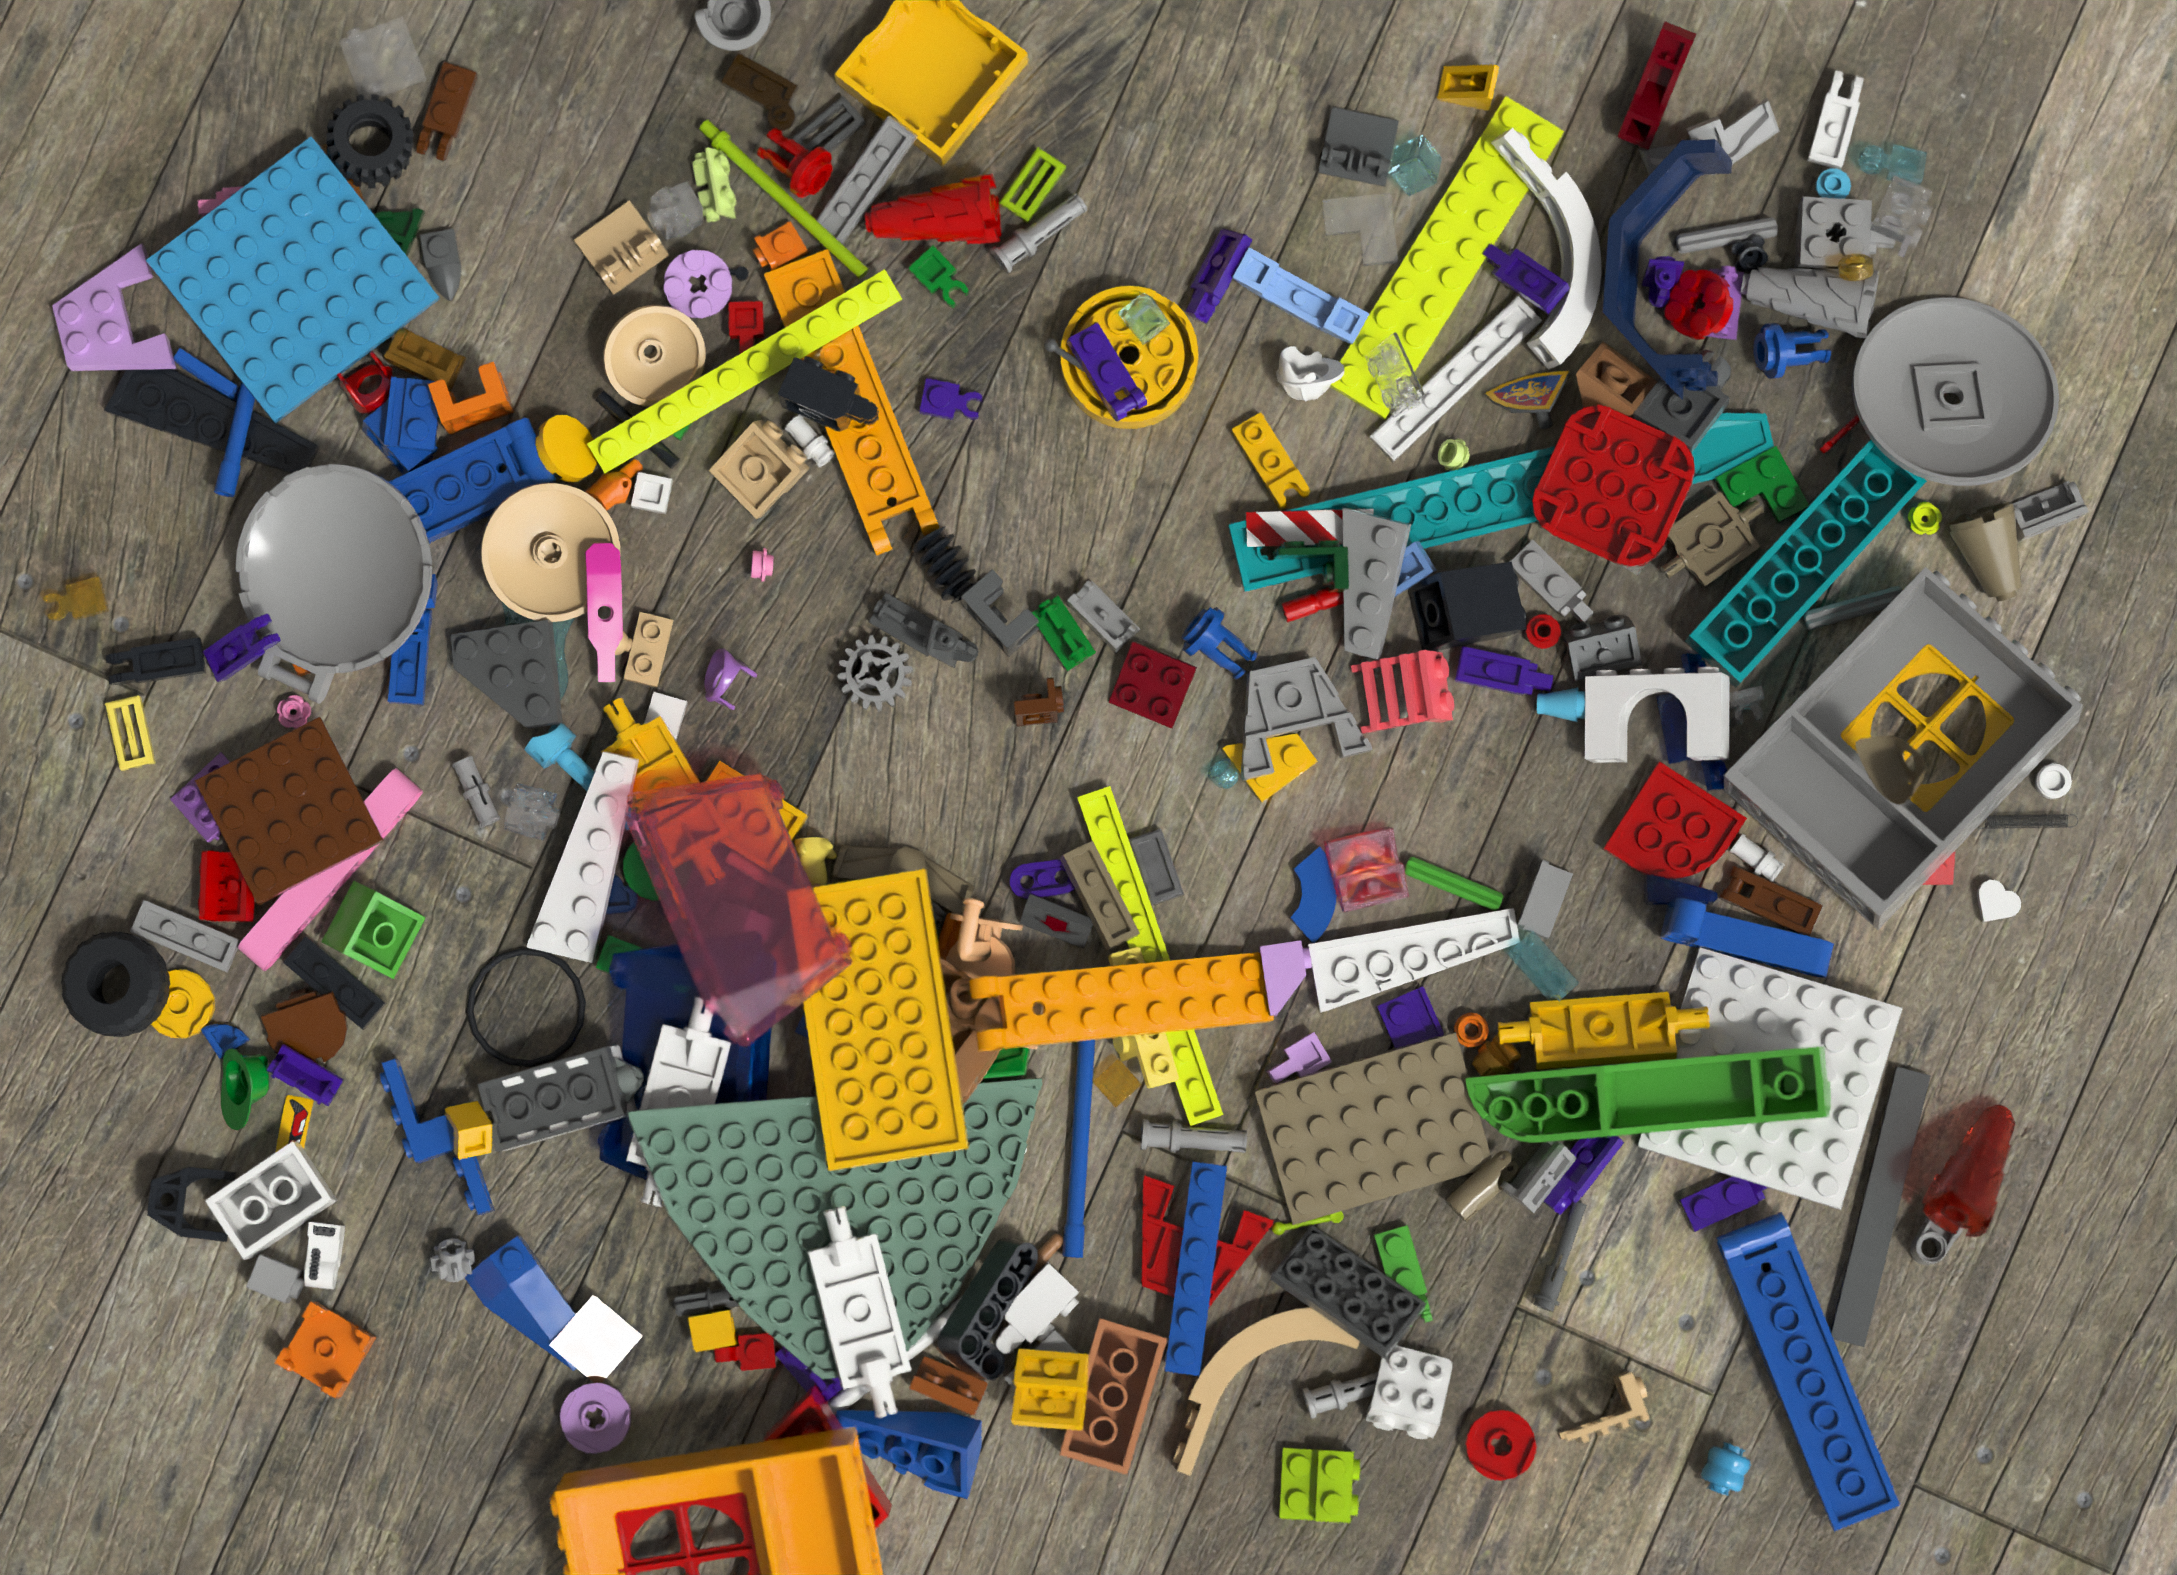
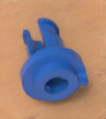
[1753,323,1831,379]
[1181,607,1258,680]

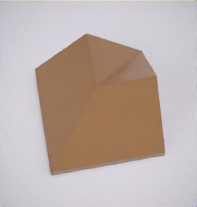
[1576,341,1657,417]

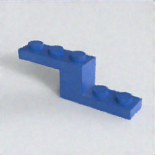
[379,1059,495,1215]

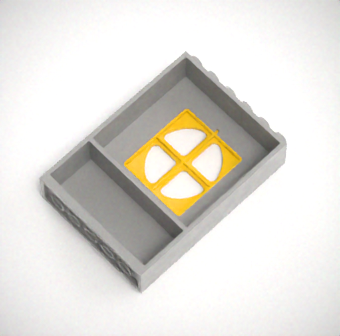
[1724,567,2083,930]

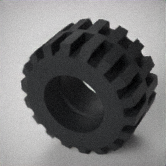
[326,94,413,188]

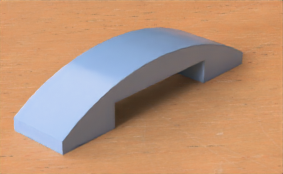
[1232,247,1369,345]

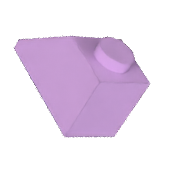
[1259,940,1312,1017]

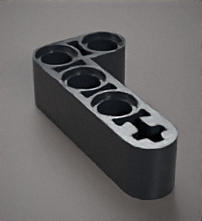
[937,1238,1038,1380]

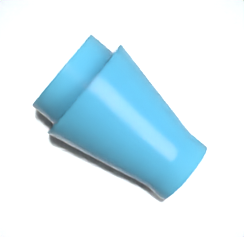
[1537,688,1585,722]

